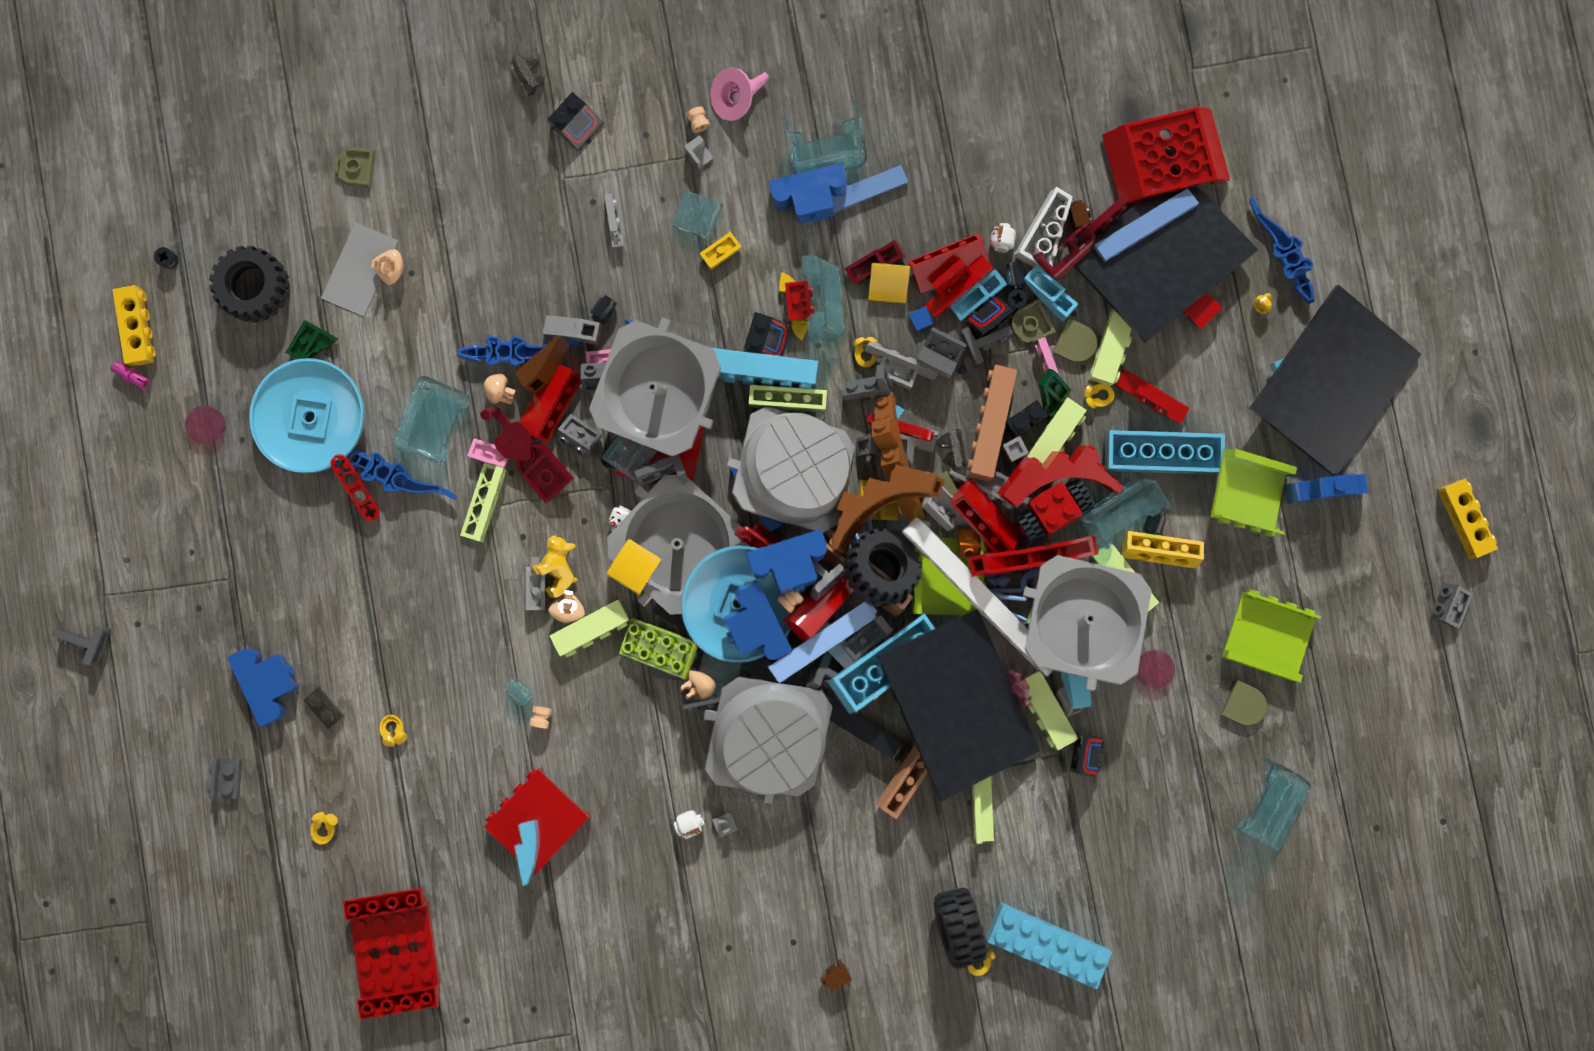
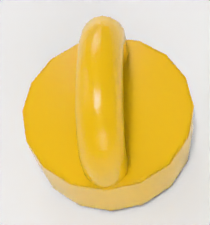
[1253,293,1272,314]

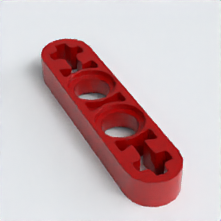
[866,413,934,442]
[330,453,380,521]

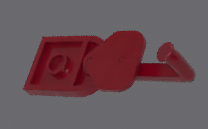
[1033,194,1130,280]
[480,406,574,504]

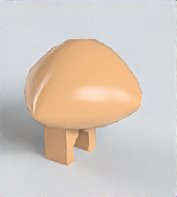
[371,249,404,285]
[484,374,515,404]
[548,591,585,623]
[680,671,716,701]

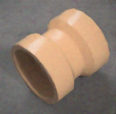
[686,107,710,133]
[777,591,804,613]
[529,706,552,729]

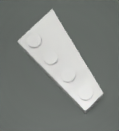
[1013,187,1073,271]

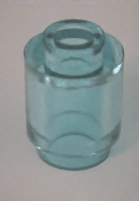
[505,679,534,707]

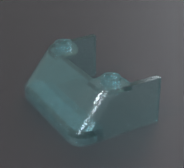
[781,101,867,175]
[1078,478,1172,550]
[1231,758,1311,852]

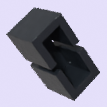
[1005,399,1048,439]

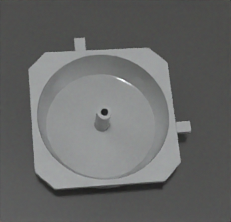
[589,317,722,456]
[726,406,855,533]
[607,475,747,614]
[1023,555,1152,691]
[704,677,832,804]

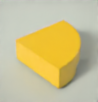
[779,272,795,293]
[791,320,810,341]

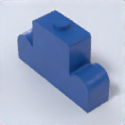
[769,163,847,224]
[1285,474,1369,504]
[746,529,827,594]
[723,579,792,660]
[227,649,299,727]

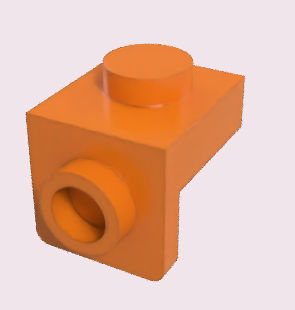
[956,528,979,558]

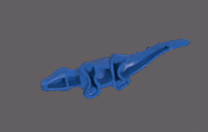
[1249,197,1315,304]
[457,336,581,367]
[347,450,456,500]

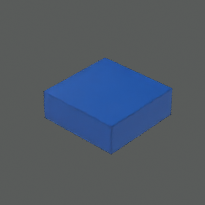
[908,306,934,332]

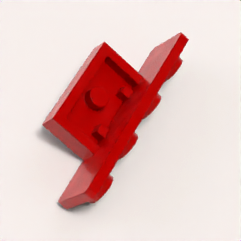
[925,256,994,318]
[1115,369,1189,424]
[734,524,782,549]

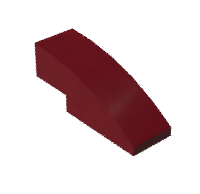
[845,240,907,285]

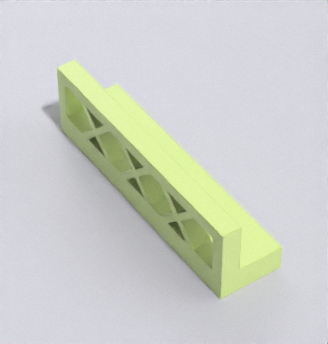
[460,463,507,542]
[971,776,994,844]

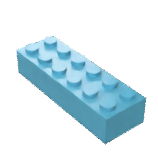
[712,348,818,389]
[1104,430,1225,475]
[828,614,934,714]
[985,902,1112,989]

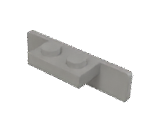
[864,342,938,390]
[949,469,1019,509]
[922,472,971,532]

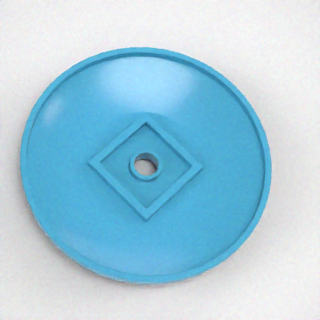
[249,358,365,473]
[681,546,791,662]

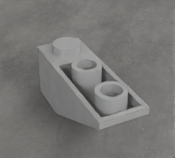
[542,315,602,345]

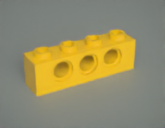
[112,285,156,367]
[1437,479,1498,559]
[1121,531,1204,569]

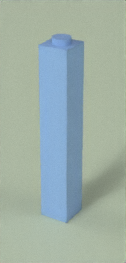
[769,602,877,683]

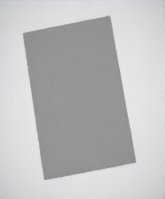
[321,222,398,317]

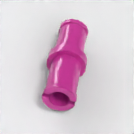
[110,361,150,390]

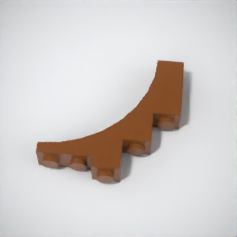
[872,394,926,522]
[830,465,945,554]

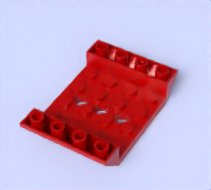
[1102,106,1230,206]
[343,887,440,1020]

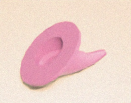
[710,67,769,121]

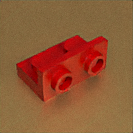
[785,281,815,322]

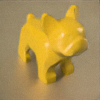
[531,536,577,598]

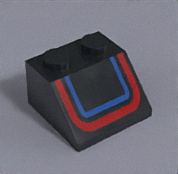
[547,92,603,151]
[965,297,1014,339]
[744,312,791,357]
[1070,733,1104,776]

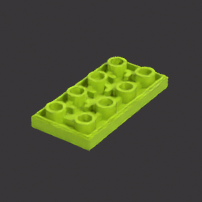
[619,617,698,680]

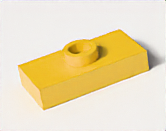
[700,232,742,270]

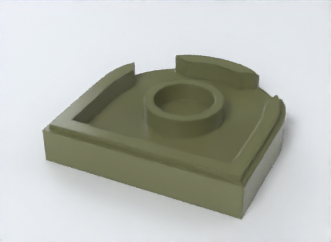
[334,147,376,188]
[1011,299,1056,344]
[1053,318,1097,363]
[1220,680,1267,725]

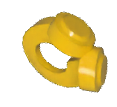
[853,337,878,368]
[1085,384,1114,409]
[380,715,407,747]
[310,812,338,844]
[967,948,996,976]

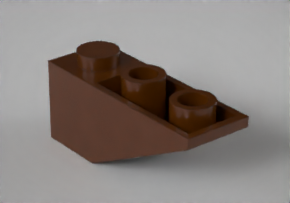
[516,335,570,395]

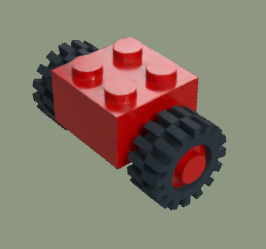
[1013,479,1096,546]

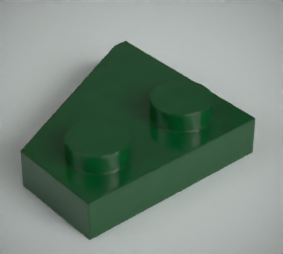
[285,320,338,359]
[1038,368,1072,420]

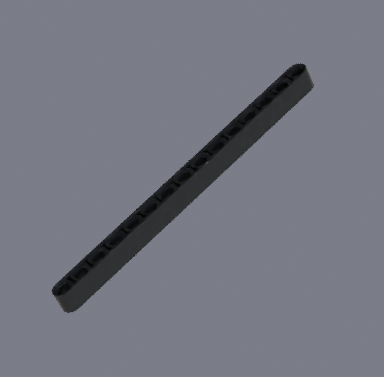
[652,603,907,762]

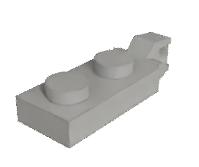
[604,193,623,249]
[524,557,545,610]

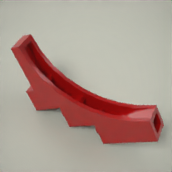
[997,445,1124,507]
[968,536,1099,577]

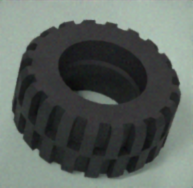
[209,246,290,322]
[844,528,922,607]
[934,887,987,969]

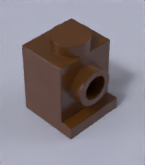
[1068,200,1094,232]
[820,959,852,992]

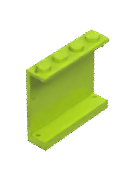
[1211,449,1297,537]
[911,538,987,615]
[1222,589,1321,683]

